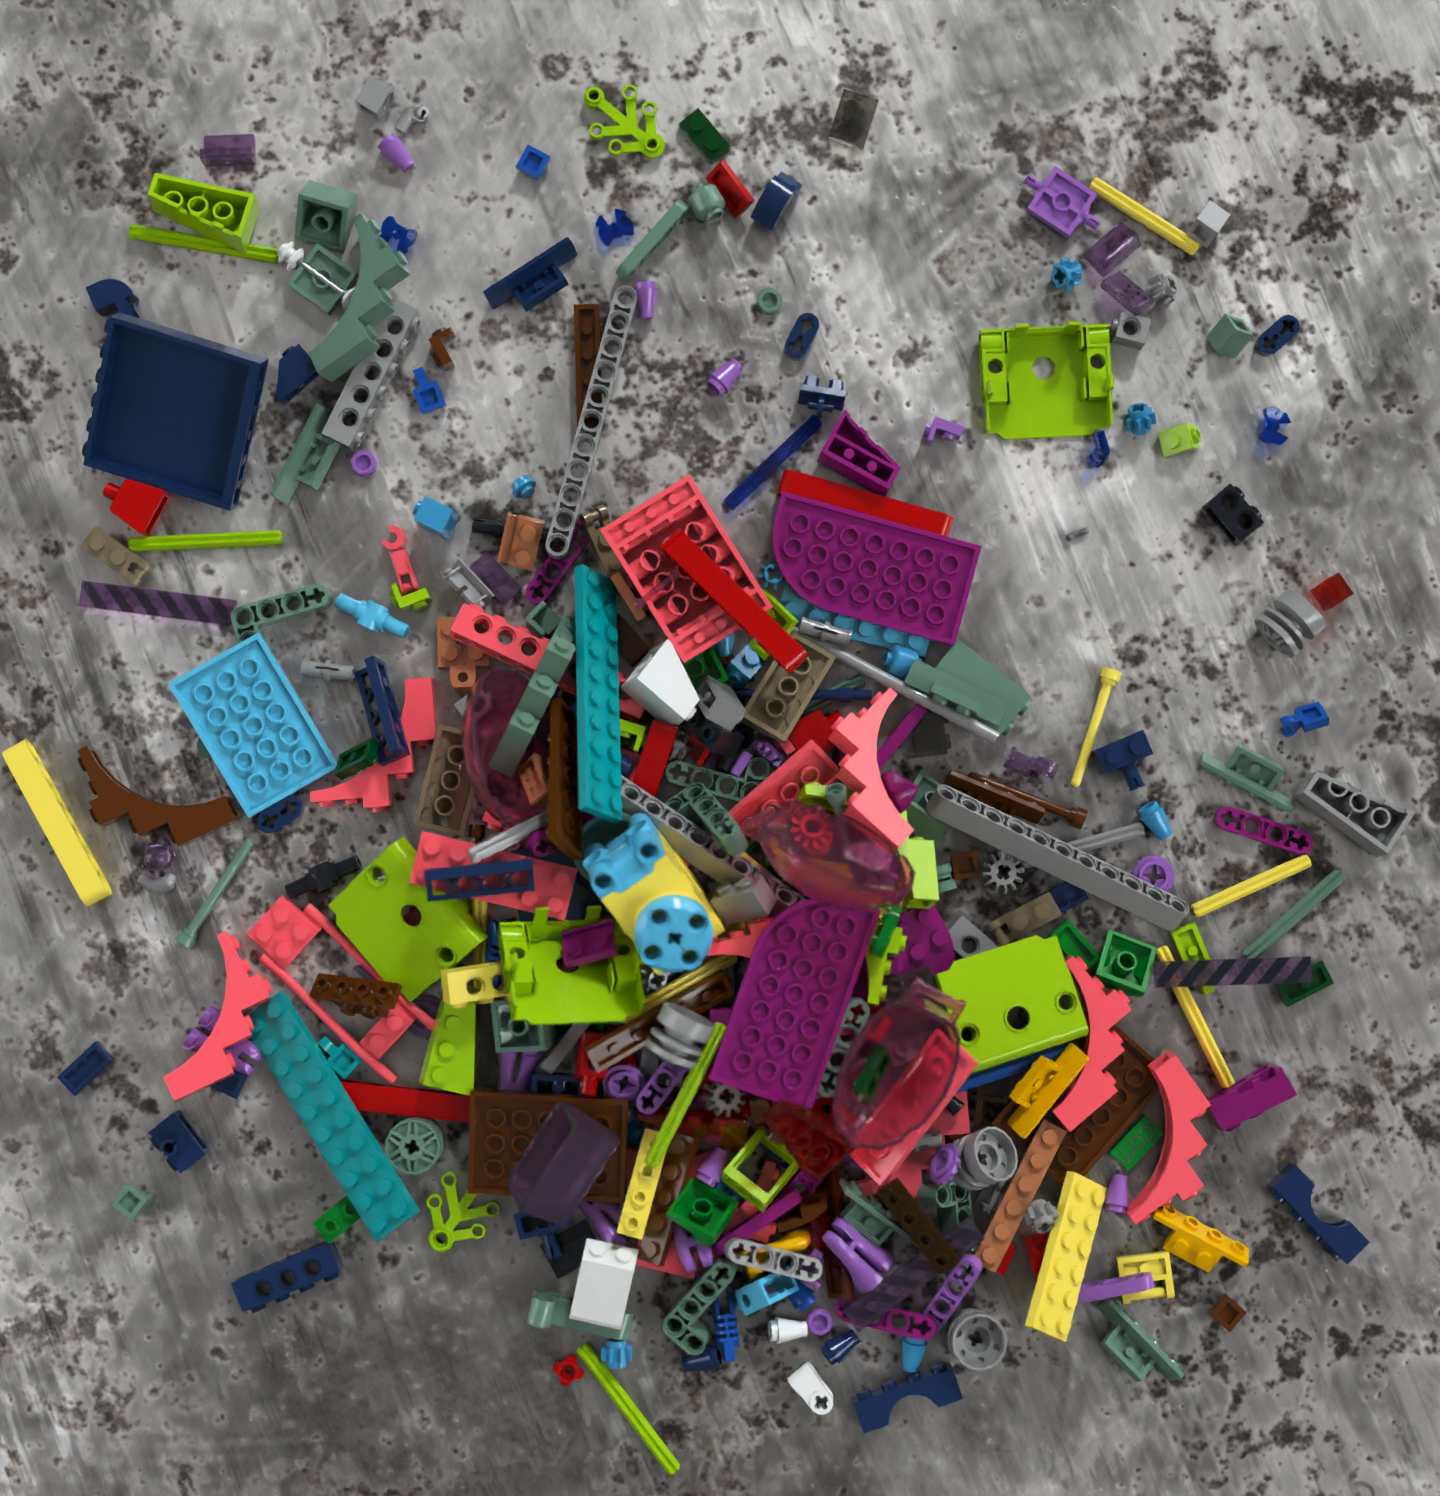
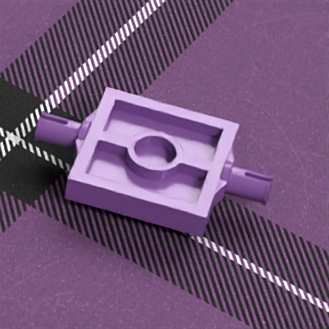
[1023,166,1101,238]

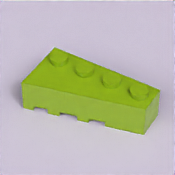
[148,173,259,254]
[418,984,476,1096]

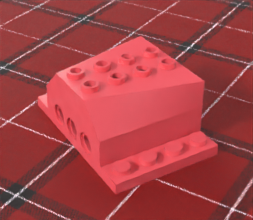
[600,475,773,664]

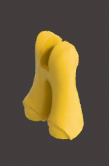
[738,1228,811,1282]

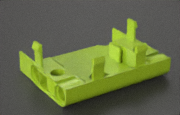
[978,321,1115,440]
[328,837,489,1003]
[498,906,646,1026]
[932,935,1089,1074]

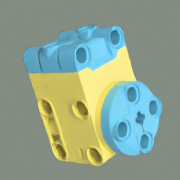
[582,813,725,975]

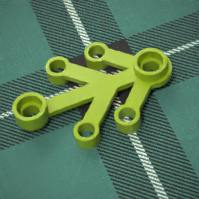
[584,85,665,159]
[426,1171,501,1252]

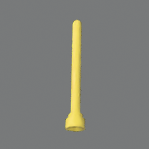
[1071,667,1122,787]

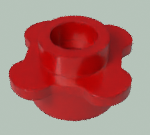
[553,1354,584,1386]

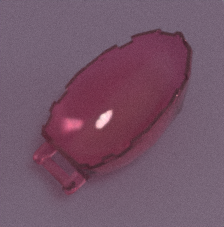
[461,666,550,848]
[740,800,915,911]
[832,976,966,1151]

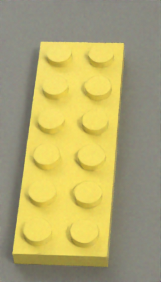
[1025,1171,1107,1342]

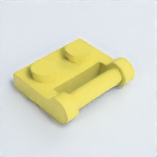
[1115,1251,1175,1305]

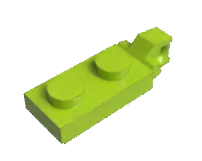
[1169,922,1215,995]

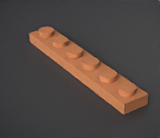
[973,1119,1067,1273]

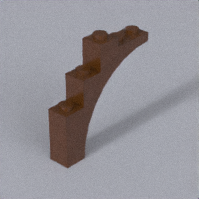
[78,746,240,846]

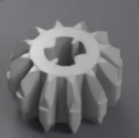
[980,850,1024,894]
[702,1079,748,1117]

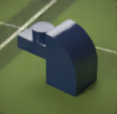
[750,171,803,231]
[85,279,141,318]

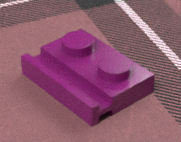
[561,919,618,968]

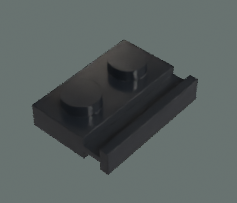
[540,1219,597,1279]

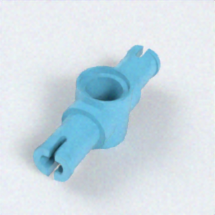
[335,593,411,639]

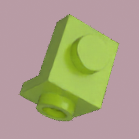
[1158,423,1201,457]
[389,583,432,611]

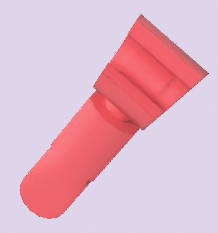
[381,525,420,596]

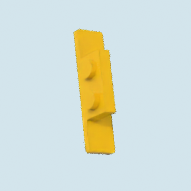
[1007,1043,1089,1139]
[1153,1204,1249,1273]

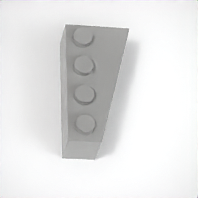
[1293,771,1415,857]

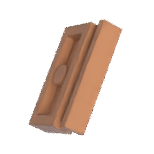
[497,512,545,571]

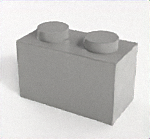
[696,675,745,731]
[710,875,777,926]

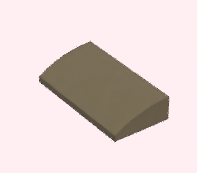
[740,631,836,743]
[413,724,489,837]

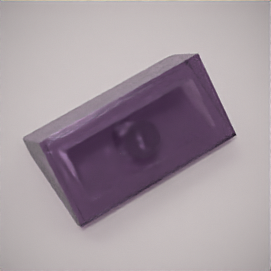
[1083,222,1141,277]

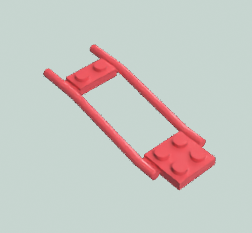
[247,895,435,1085]

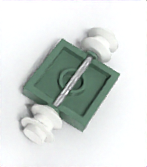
[277,241,359,316]

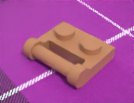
[610,572,652,625]

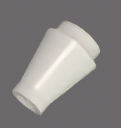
[768,1317,808,1344]

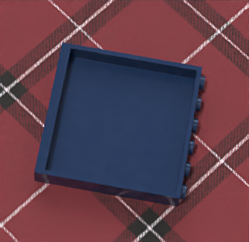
[82,312,269,511]

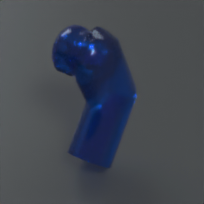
[1087,431,1110,468]

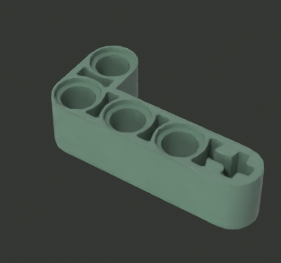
[231,584,333,644]
[665,757,770,803]
[664,782,748,856]
[917,1180,977,1278]
[662,1254,739,1356]
[527,1290,634,1340]

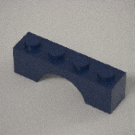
[1268,1163,1370,1264]
[852,1362,963,1433]

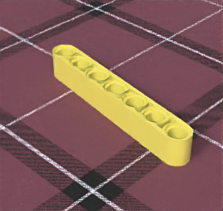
[2,739,112,907]

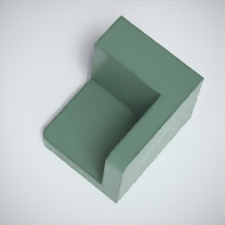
[1207,314,1254,358]
[524,600,561,638]
[111,1182,155,1220]

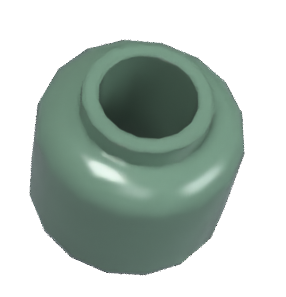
[688,183,726,223]

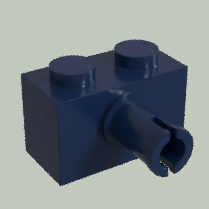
[1091,730,1153,791]
[149,1110,211,1174]
[513,1199,574,1260]

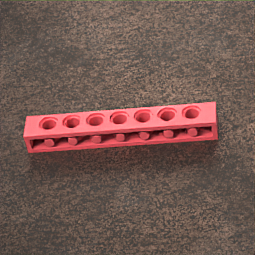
[449,603,644,724]

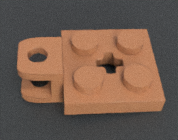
[437,617,490,693]

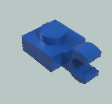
[413,367,447,415]
[1280,701,1329,737]

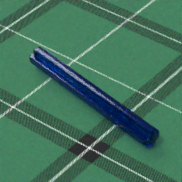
[724,415,822,510]

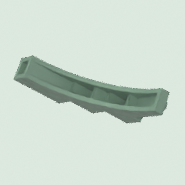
[308,213,410,382]
[488,614,576,778]

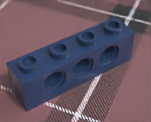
[532,1071,637,1106]
[231,1240,344,1313]

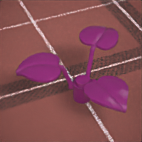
[832,746,919,858]

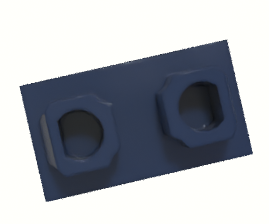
[798,375,846,418]

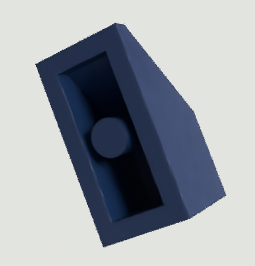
[276,344,320,405]

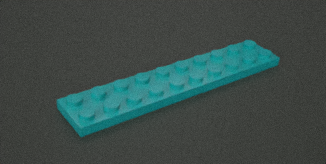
[575,564,623,823]
[249,991,421,1242]

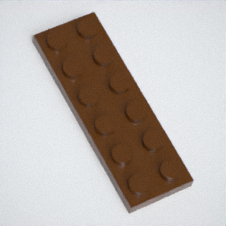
[546,697,583,861]

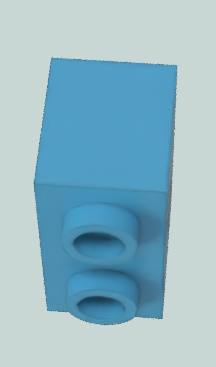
[413,496,459,541]

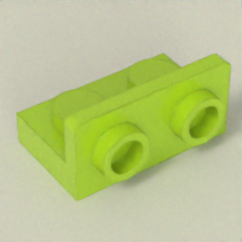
[620,719,648,752]

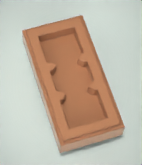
[516,753,549,809]

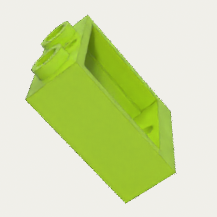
[721,1125,803,1213]

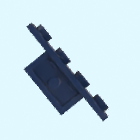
[483,237,578,312]

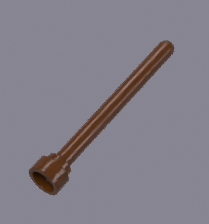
[968,772,1088,829]

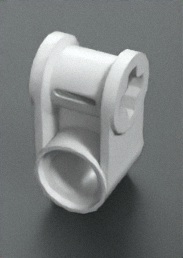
[787,1361,833,1415]

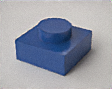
[516,144,551,181]

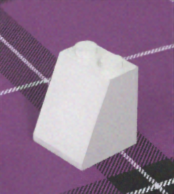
[620,639,700,725]
[569,1238,639,1330]

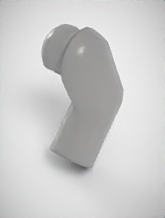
[394,105,429,135]
[136,872,177,894]

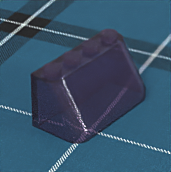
[508,1101,620,1227]

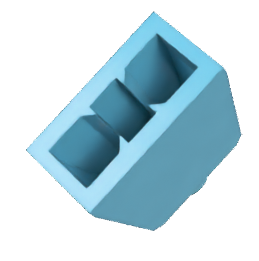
[734,1266,799,1316]

